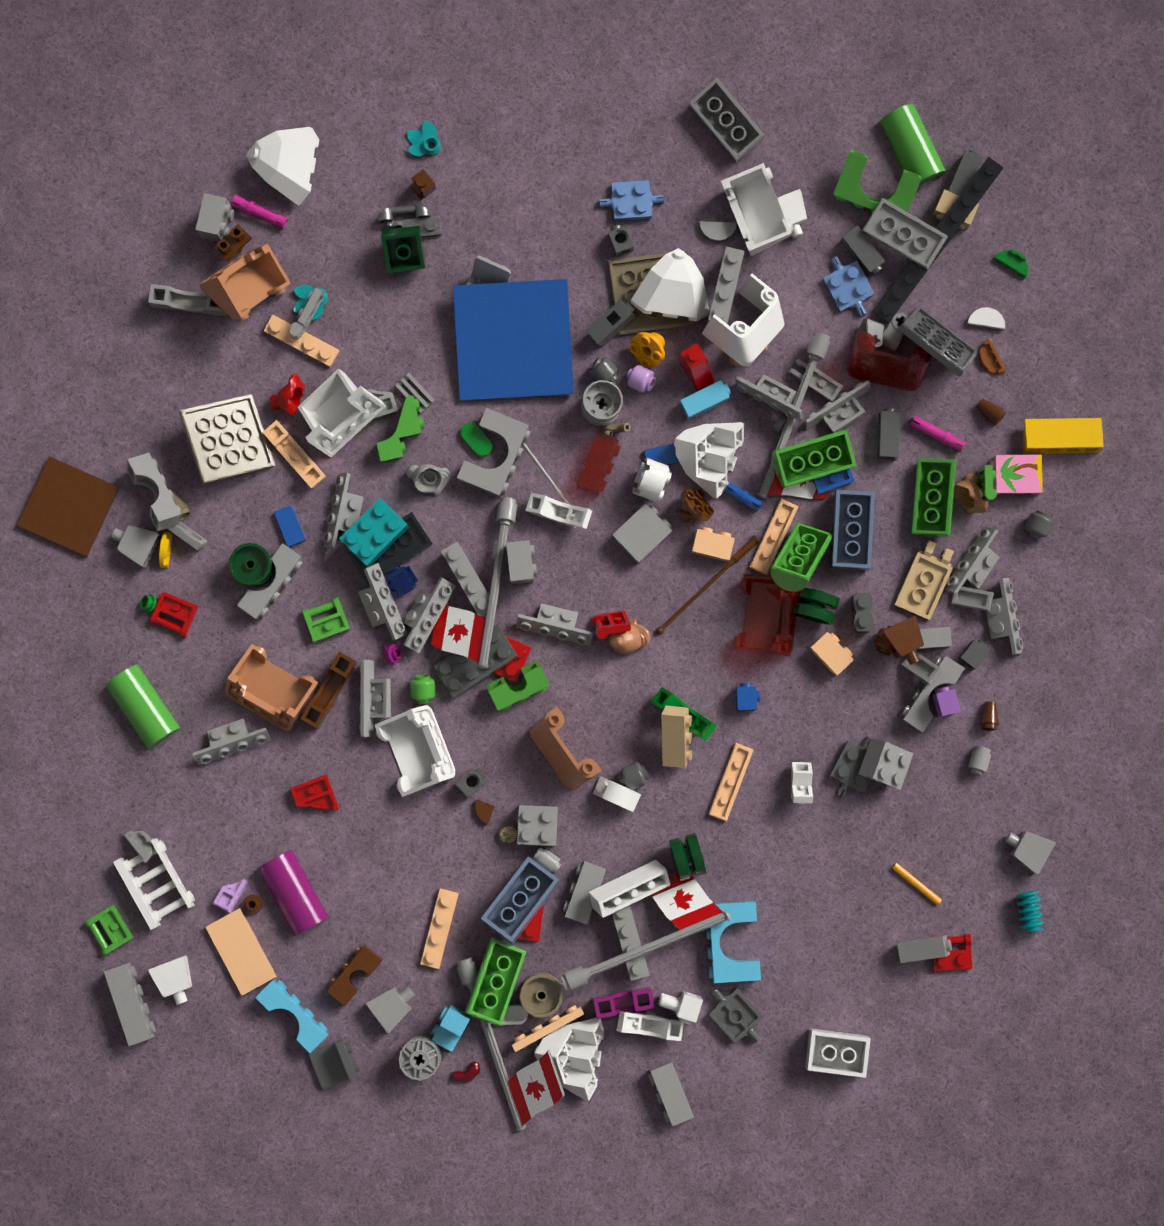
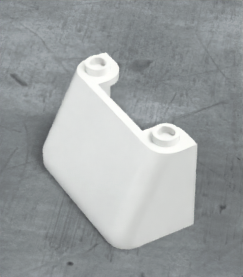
[721,163,794,256]
[375,705,455,797]

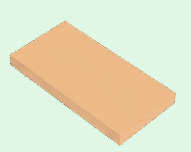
[205,908,277,996]

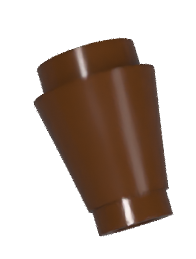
[976,399,1006,425]
[980,701,999,731]

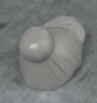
[406,464,450,496]

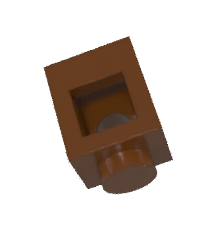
[410,169,436,200]

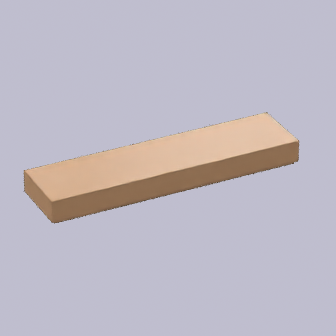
[749,499,799,576]
[708,743,753,822]

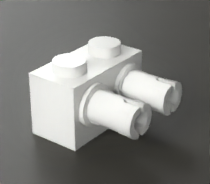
[658,991,703,1025]

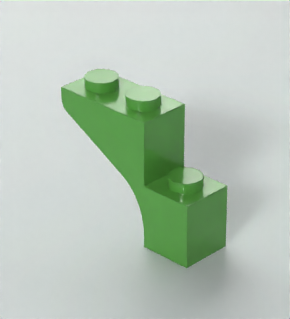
[377,395,425,461]

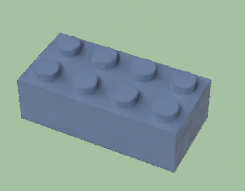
[830,490,875,571]
[481,857,559,945]

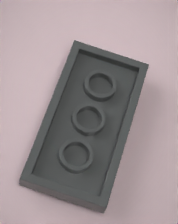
[434,624,518,699]

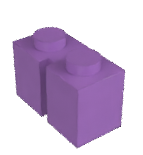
[930,686,961,717]

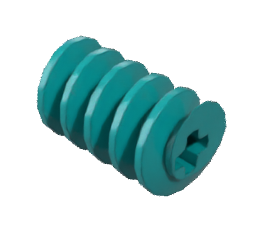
[1016,891,1045,932]

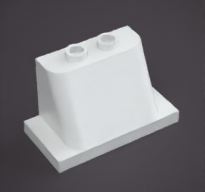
[298,369,386,457]

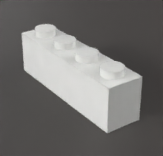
[588,860,671,918]

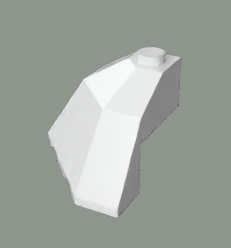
[246,127,319,205]
[630,248,710,321]
[674,422,744,499]
[535,1018,604,1101]

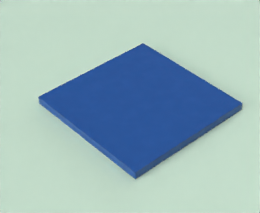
[453,279,574,401]

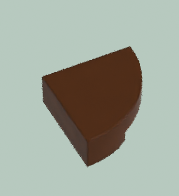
[475,799,495,824]

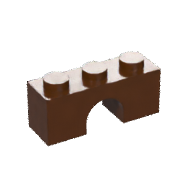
[327,945,383,1006]

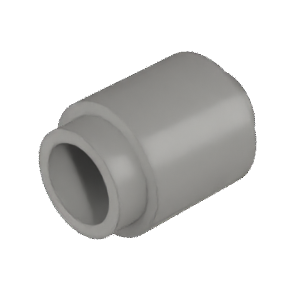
[968,745,991,775]
[532,847,562,874]

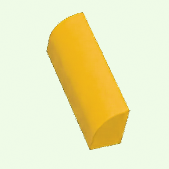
[1023,418,1104,454]

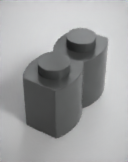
[851,593,873,633]

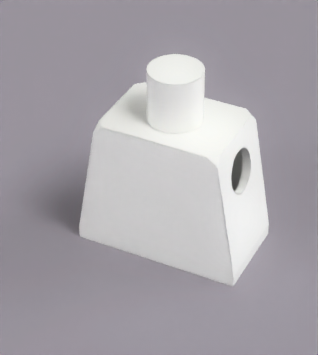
[777,189,807,238]
[149,956,192,1005]

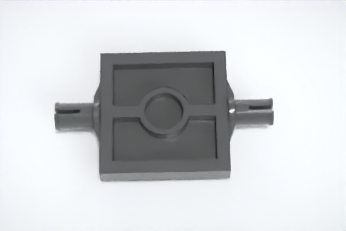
[829,736,871,798]
[709,988,764,1043]

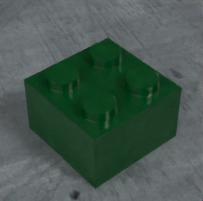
[381,225,426,273]

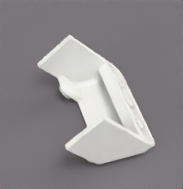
[702,274,784,366]

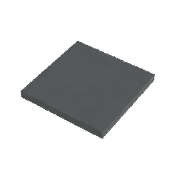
[899,306,977,377]

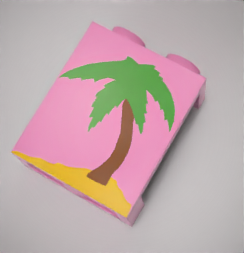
[989,455,1043,495]

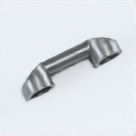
[377,205,431,223]

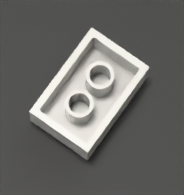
[805,1028,871,1078]

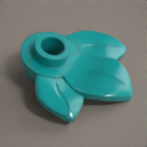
[407,120,441,157]
[293,285,328,321]

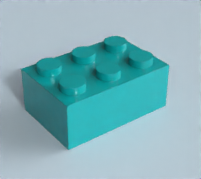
[339,498,409,567]

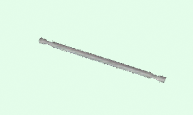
[522,441,569,504]

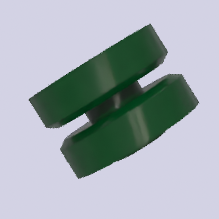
[229,543,275,587]
[792,588,840,625]
[669,833,707,881]

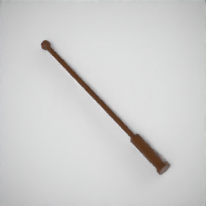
[656,535,760,635]

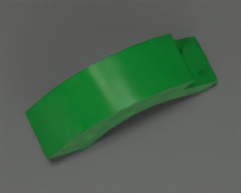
[651,687,717,742]

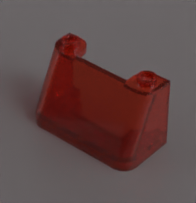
[846,331,932,391]
[734,574,798,657]

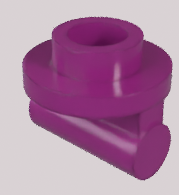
[383,644,402,665]

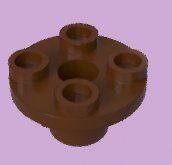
[677,488,714,523]

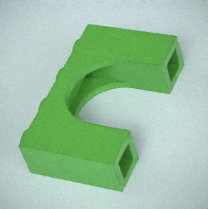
[833,149,922,213]

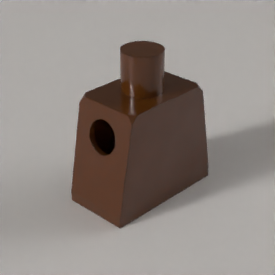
[878,616,924,665]

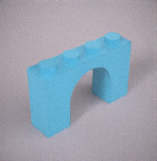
[706,901,761,983]

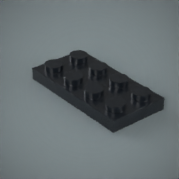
[348,512,433,586]

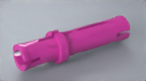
[231,195,288,229]
[910,415,966,453]

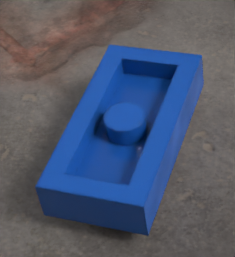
[813,468,854,494]

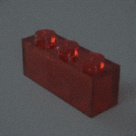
[577,432,621,495]

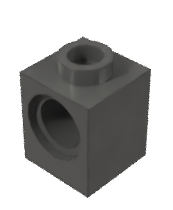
[608,225,634,257]
[958,640,990,670]
[456,768,486,798]

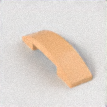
[262,420,326,489]

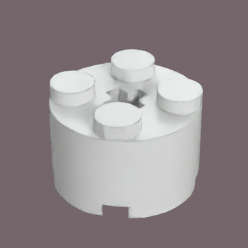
[632,458,671,502]

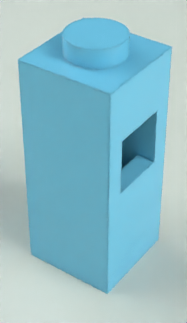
[680,380,731,420]

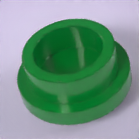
[140,594,157,613]

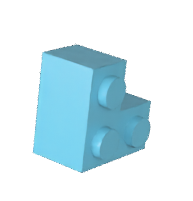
[431,1004,471,1052]

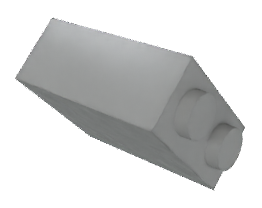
[612,504,672,564]

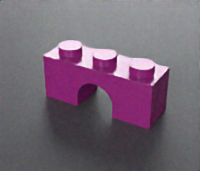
[593,987,655,1019]

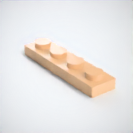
[264,315,340,368]
[421,888,459,969]
[512,1005,584,1052]

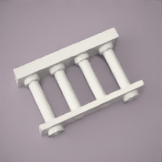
[113,838,195,930]

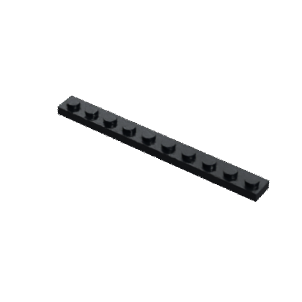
[874,157,1004,323]

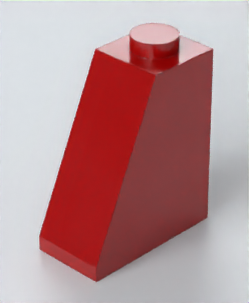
[678,343,714,392]

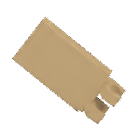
[894,540,954,620]

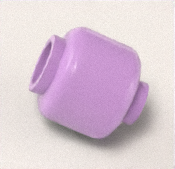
[626,365,656,393]

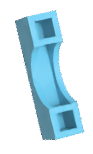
[255,979,329,1053]

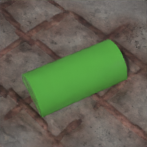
[880,104,946,185]
[772,429,857,488]
[911,458,956,538]
[771,523,833,592]
[105,665,180,750]
[465,938,527,1026]

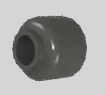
[589,357,618,383]
[1025,510,1053,540]
[619,762,649,790]

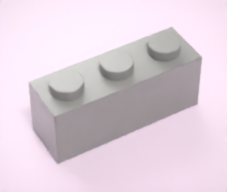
[563,861,606,925]
[648,1060,694,1126]

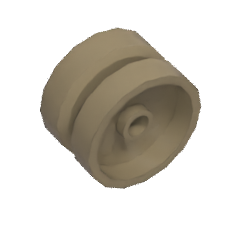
[520,972,563,1018]

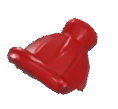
[269,374,305,415]

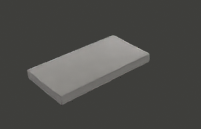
[862,198,948,270]

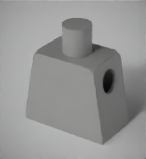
[111,525,161,568]
[1005,831,1056,875]
[366,986,415,1033]

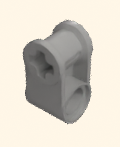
[882,313,908,351]
[858,318,884,357]

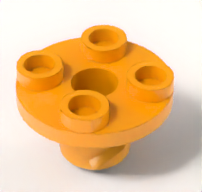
[629,332,665,369]

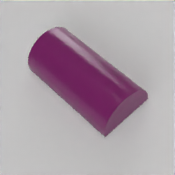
[258,850,329,937]

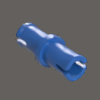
[724,482,763,512]

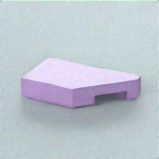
[212,879,248,914]

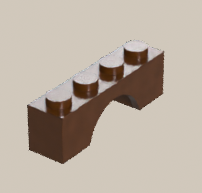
[300,652,358,729]

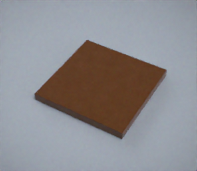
[17,456,119,557]

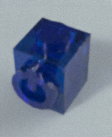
[387,566,418,597]

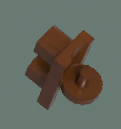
[214,224,252,262]

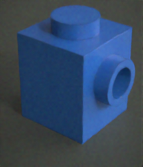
[736,683,760,711]

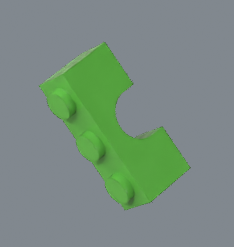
[486,660,550,711]

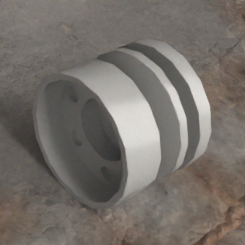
[581,380,623,426]
[399,1035,442,1081]

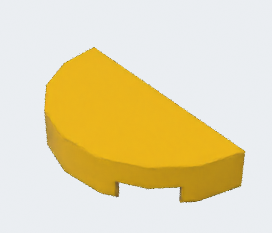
[159,531,173,568]

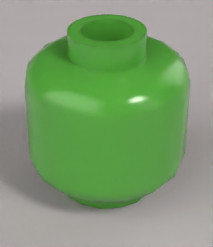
[410,674,436,704]

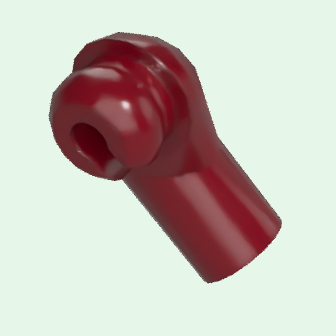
[454,1061,481,1081]

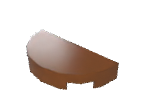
[979,338,1007,374]

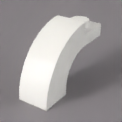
[525,493,592,529]
[617,1011,684,1041]

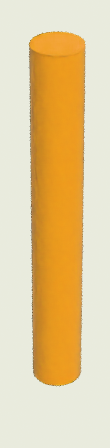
[892,863,942,905]

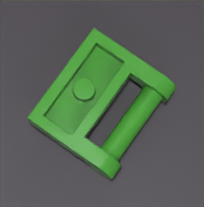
[978,465,997,502]
[302,597,350,642]
[84,905,134,956]

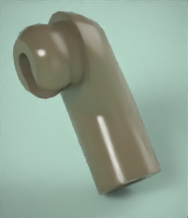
[603,422,631,438]

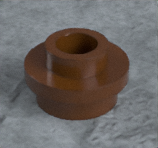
[243,894,263,914]

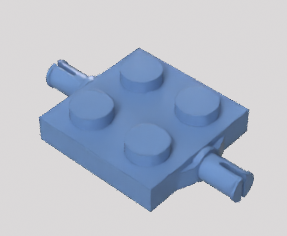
[600,180,664,221]
[823,256,874,317]

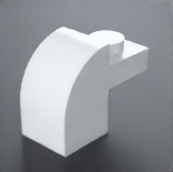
[791,762,813,804]
[592,776,641,812]

